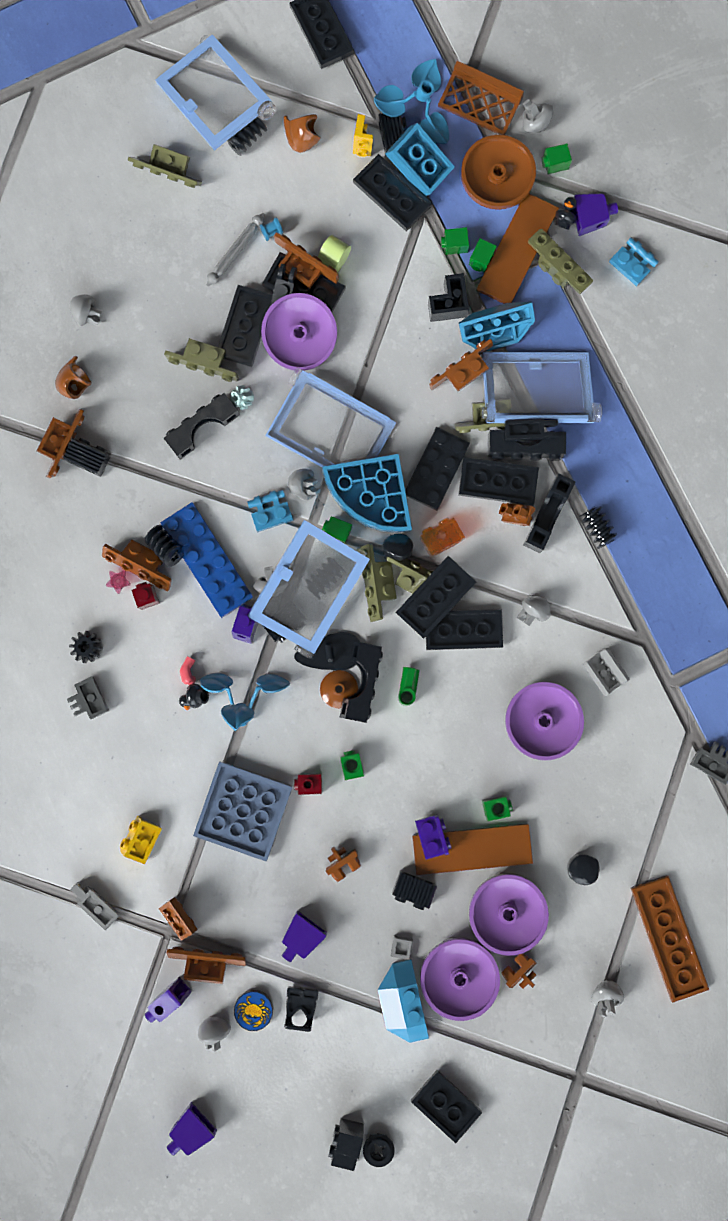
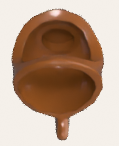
[284,114,321,153]
[55,356,92,399]

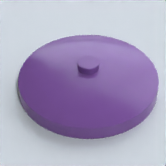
[261,293,337,371]
[505,682,584,760]
[469,874,549,956]
[420,938,500,1021]

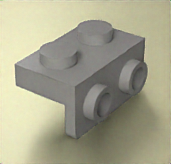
[583,648,630,696]

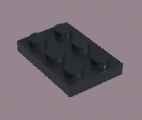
[411,1070,482,1144]

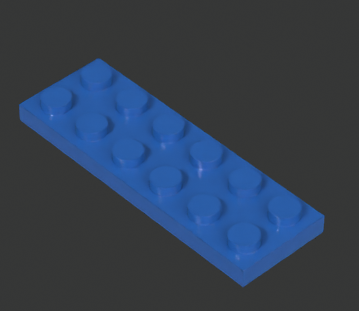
[160,502,254,618]

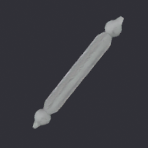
[206,213,265,286]

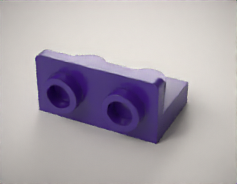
[415,814,451,859]

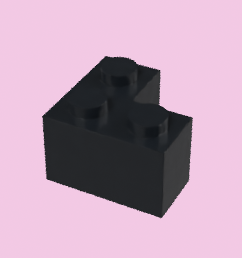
[428,273,469,322]
[328,1118,364,1171]

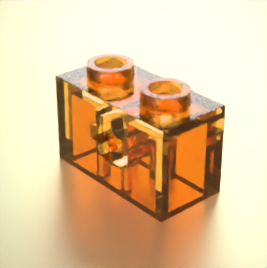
[420,518,465,558]

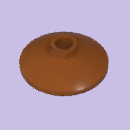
[320,670,358,709]

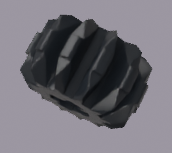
[69,631,103,664]

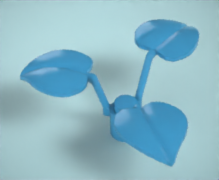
[374,59,449,144]
[199,673,290,731]

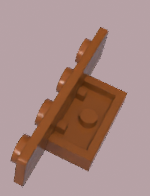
[274,232,338,288]
[429,339,493,392]
[36,409,85,478]
[102,539,172,591]
[166,947,246,984]

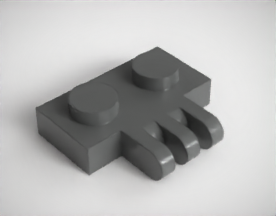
[67,676,109,719]
[690,741,728,785]

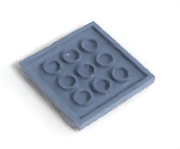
[193,761,293,862]

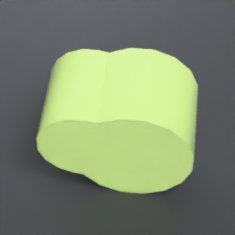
[318,235,351,274]

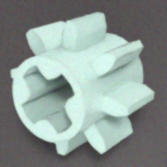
[230,385,254,410]

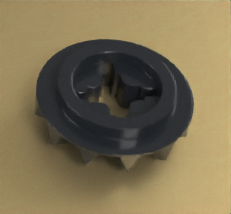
[363,1133,395,1167]

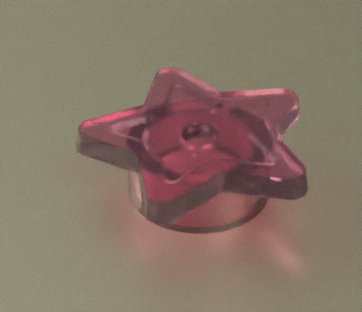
[106,570,131,594]

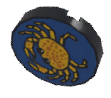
[234,990,273,1031]

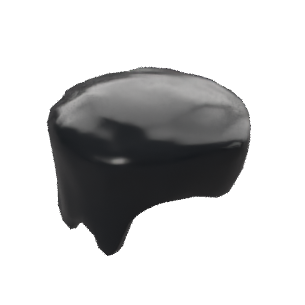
[383,533,413,561]
[567,854,600,885]

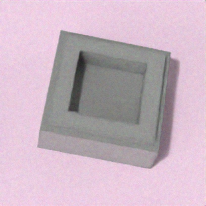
[390,936,413,960]

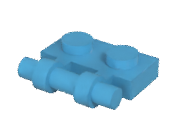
[609,237,659,287]
[247,490,293,532]

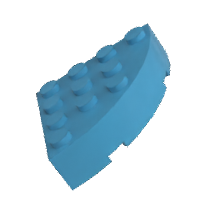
[322,454,412,533]

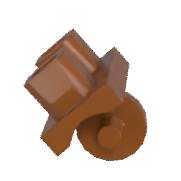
[499,503,536,526]
[325,847,361,882]
[501,953,537,989]

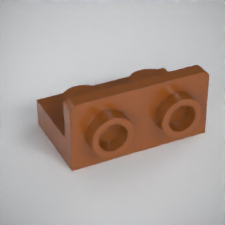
[158,897,198,941]

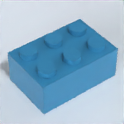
[385,123,455,196]

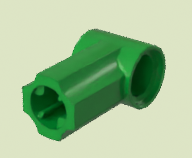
[398,667,420,706]

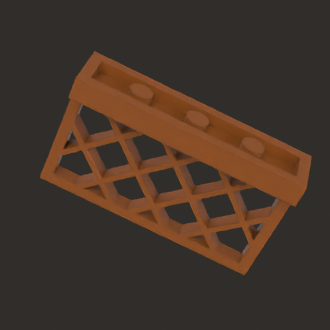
[438,61,524,135]

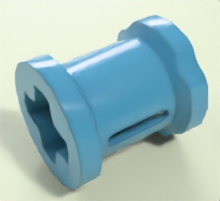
[259,217,283,241]

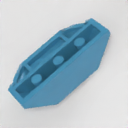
[459,302,535,352]
[378,959,429,1043]

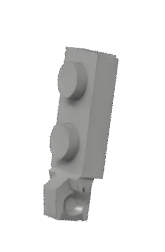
[70,882,120,931]

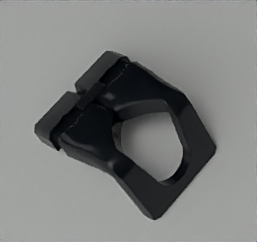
[284,986,319,1032]

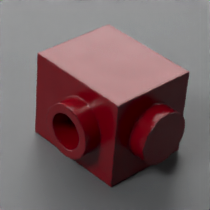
[131,582,160,610]
[294,773,322,795]

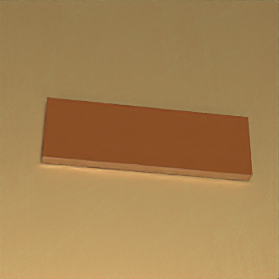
[476,194,559,304]
[412,824,533,875]
[631,875,709,1003]

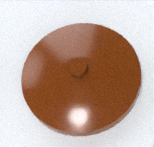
[461,135,536,210]

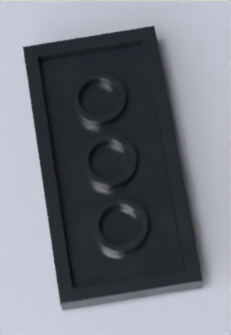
[289,0,354,69]
[353,154,432,232]
[262,252,346,312]
[218,285,273,367]
[405,427,470,511]
[458,457,539,506]
[395,556,477,639]
[426,609,503,650]

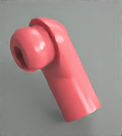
[180,656,196,685]

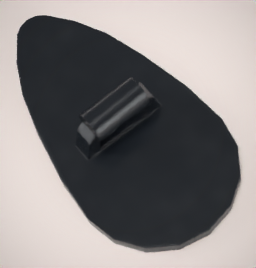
[294,632,360,671]

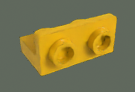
[353,114,373,157]
[120,816,162,864]

